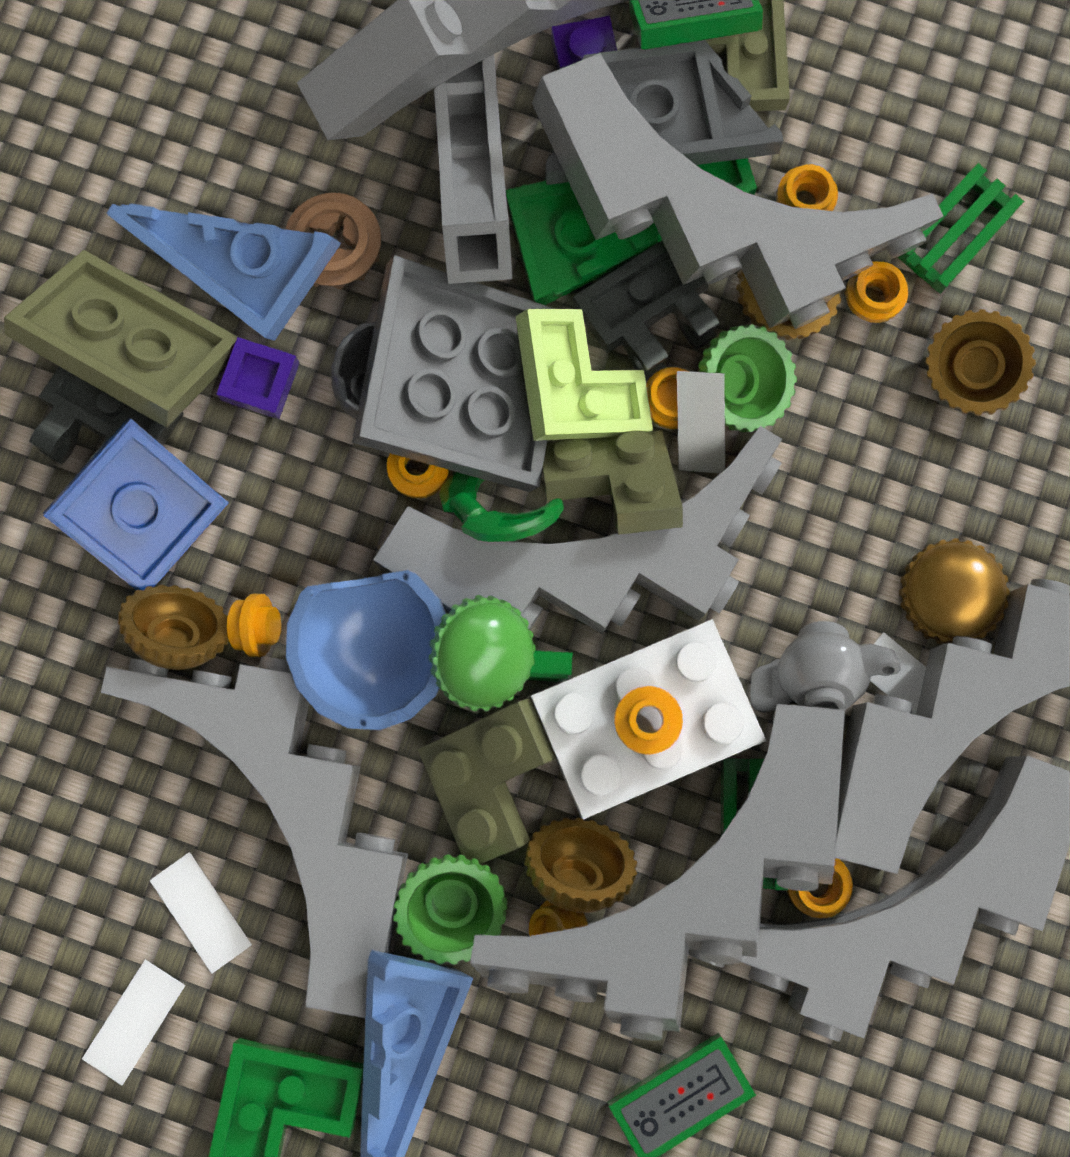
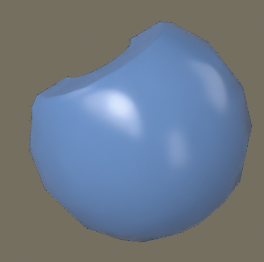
[286,570,446,730]

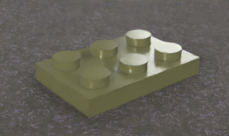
[4,250,238,428]

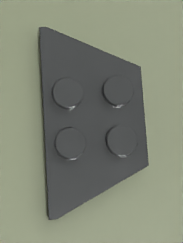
[545,40,784,185]

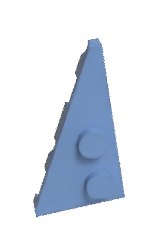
[106,204,341,341]
[360,950,473,1157]

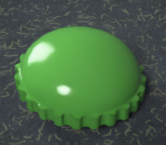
[699,324,797,432]
[428,595,535,711]
[393,855,507,965]

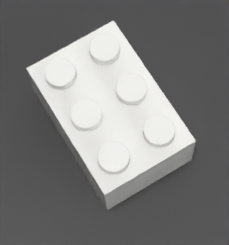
[531,619,766,819]

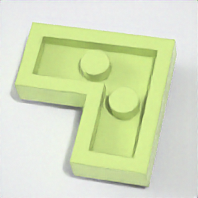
[516,309,653,441]

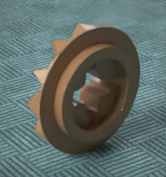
[285,193,382,290]

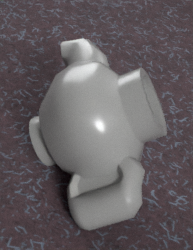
[750,621,901,712]

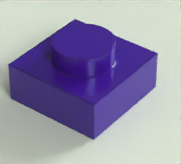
[551,15,617,70]
[216,337,300,419]

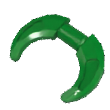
[439,472,564,542]

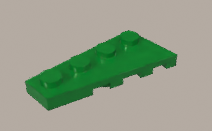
[506,158,757,305]

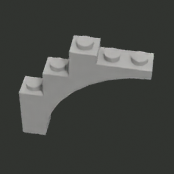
[297,0,629,140]
[532,53,943,329]
[434,54,512,284]
[373,426,782,634]
[835,579,1070,874]
[101,656,408,1018]
[470,704,845,1040]
[688,756,1070,1042]

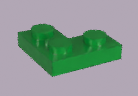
[209,1038,364,1157]

